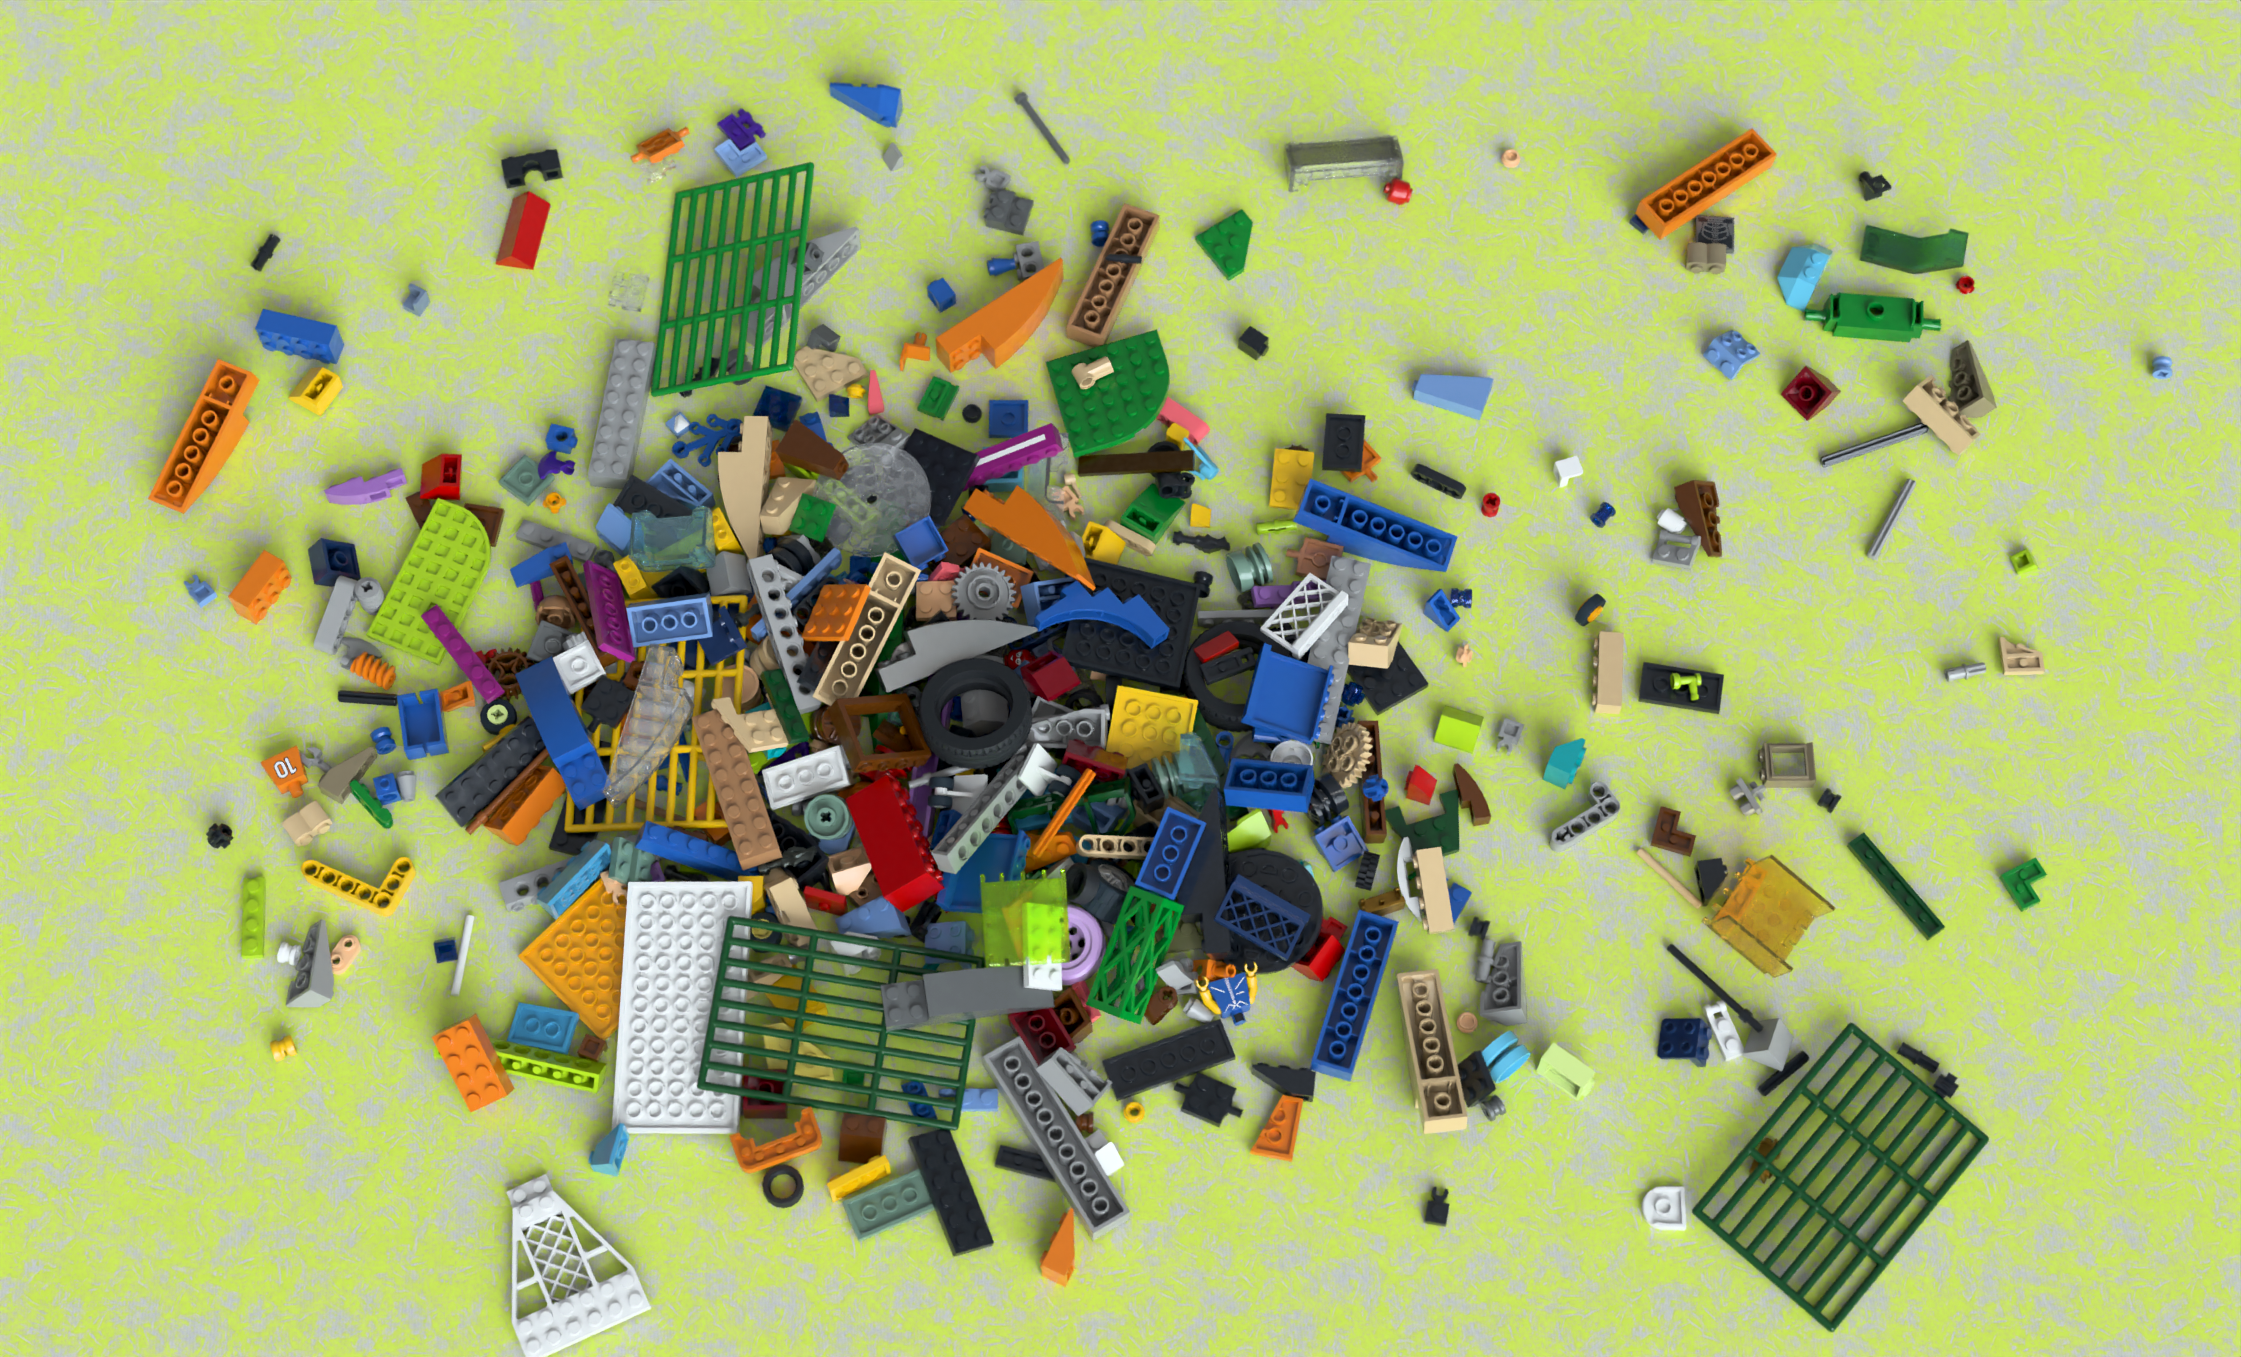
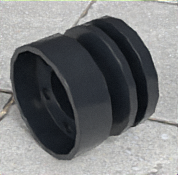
[1304,772,1349,827]

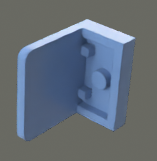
[1702,330,1760,380]
[925,921,975,969]

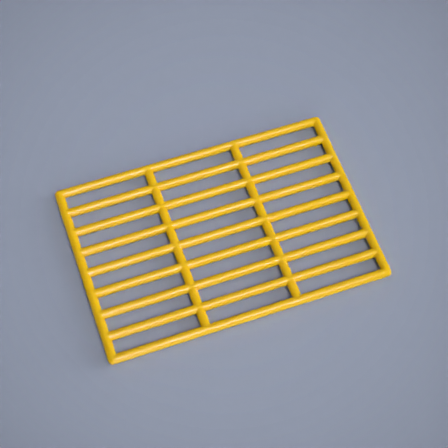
[564,595,748,833]

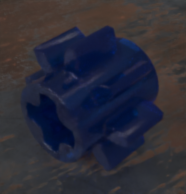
[1341,682,1365,707]

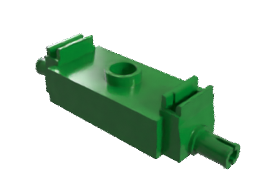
[1804,293,1941,342]

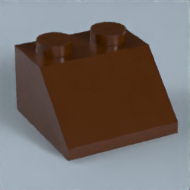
[1053,987,1093,1044]
[838,1113,887,1164]

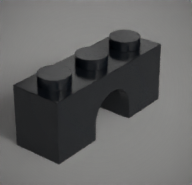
[501,149,563,189]

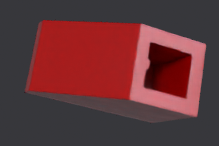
[1404,765,1437,805]

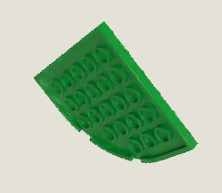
[1046,329,1170,458]

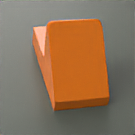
[440,681,475,712]

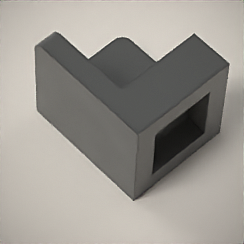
[807,324,841,352]

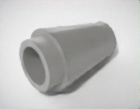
[396,770,416,802]
[1183,997,1215,1024]

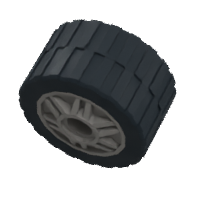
[1078,859,1137,924]

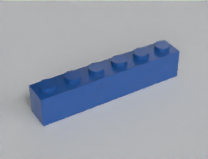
[634,821,760,882]

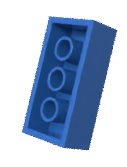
[255,309,344,364]
[1224,758,1315,813]
[1135,807,1206,902]

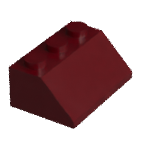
[1061,739,1128,782]
[1008,1008,1076,1066]

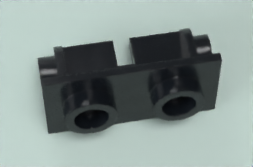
[910,900,942,943]

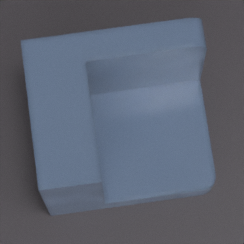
[402,283,430,317]

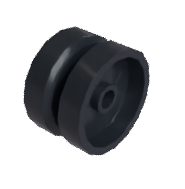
[766,538,814,577]

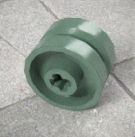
[804,794,854,840]

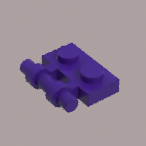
[717,108,766,151]

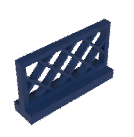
[1213,874,1311,961]

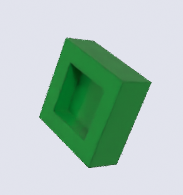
[842,1070,865,1086]

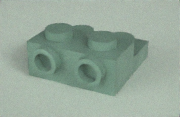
[608,837,655,886]

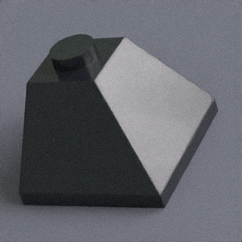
[651,565,710,598]

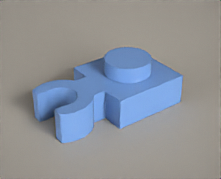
[184,575,218,608]

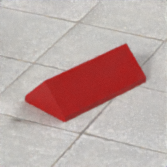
[496,191,551,270]

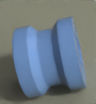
[2152,356,2172,379]

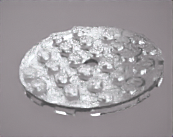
[813,443,931,557]

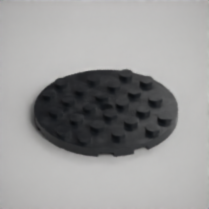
[1202,850,1324,975]

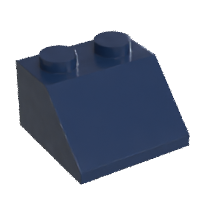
[308,538,361,587]

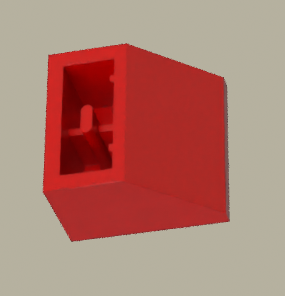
[420,454,462,500]

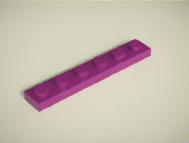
[421,604,504,704]

